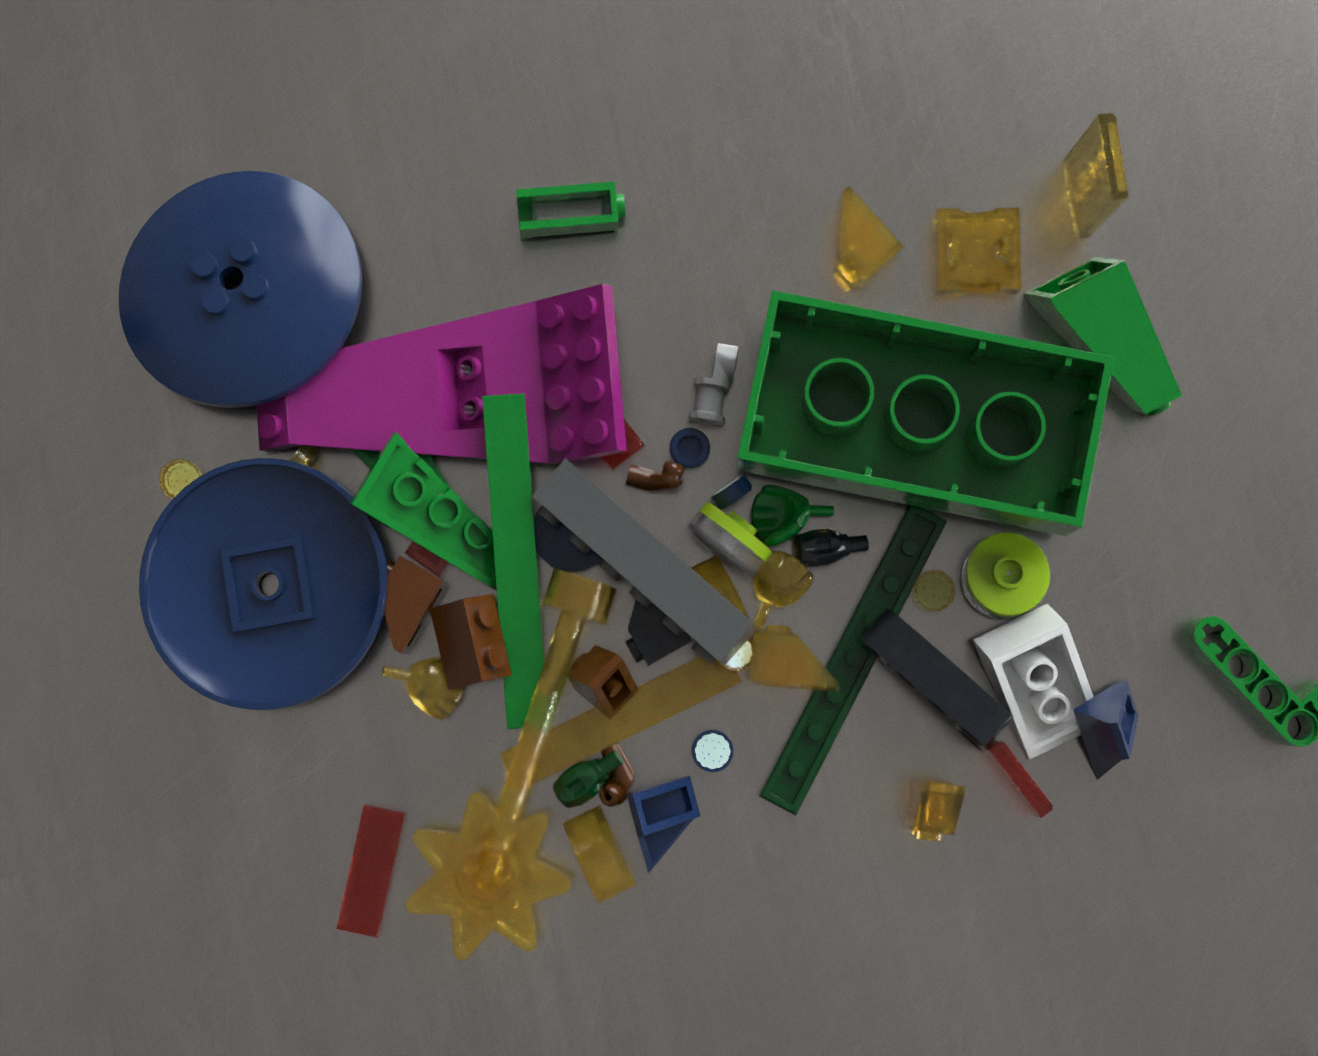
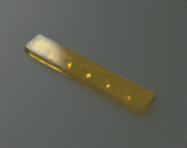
[499,657,742,791]

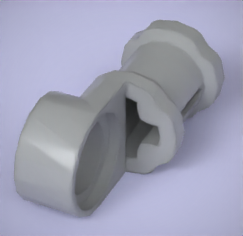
[688,343,739,425]

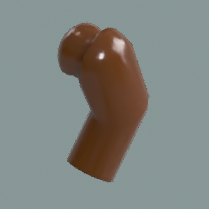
[625,461,685,492]
[599,742,635,807]

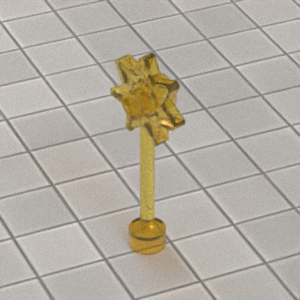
[406,569,617,960]

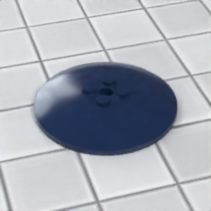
[118,171,362,408]
[139,458,388,710]

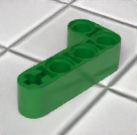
[1183,616,1318,747]

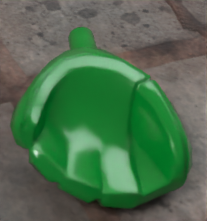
[751,484,834,547]

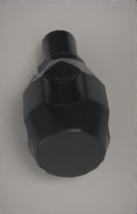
[793,529,869,567]

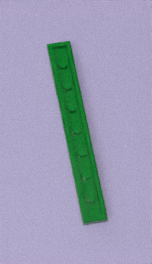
[482,393,549,729]

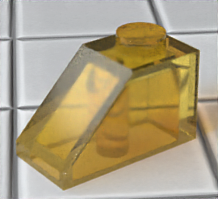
[836,186,904,287]
[750,625,839,692]
[907,778,965,841]
[562,805,637,904]

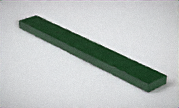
[758,505,947,816]

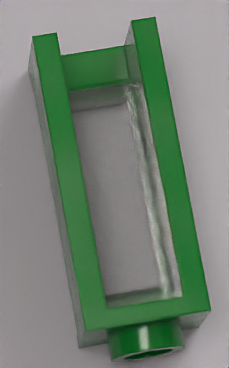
[516,181,626,240]

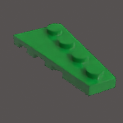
[349,432,496,589]

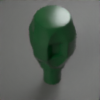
[553,750,624,808]

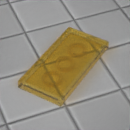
[1062,112,1129,239]

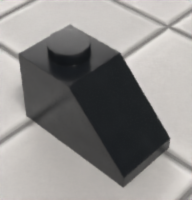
[625,600,692,666]

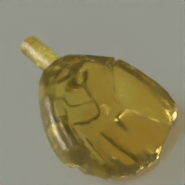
[752,550,814,631]
[381,656,464,720]

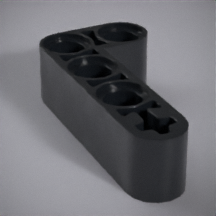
[859,608,1013,752]

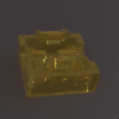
[933,207,1022,295]

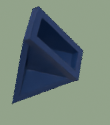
[1073,680,1139,780]
[627,776,700,872]

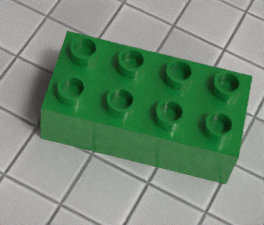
[737,290,1115,536]

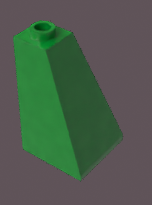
[1024,257,1182,416]

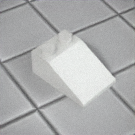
[973,604,1094,760]

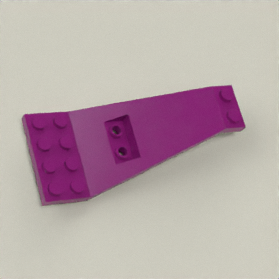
[256,284,627,465]

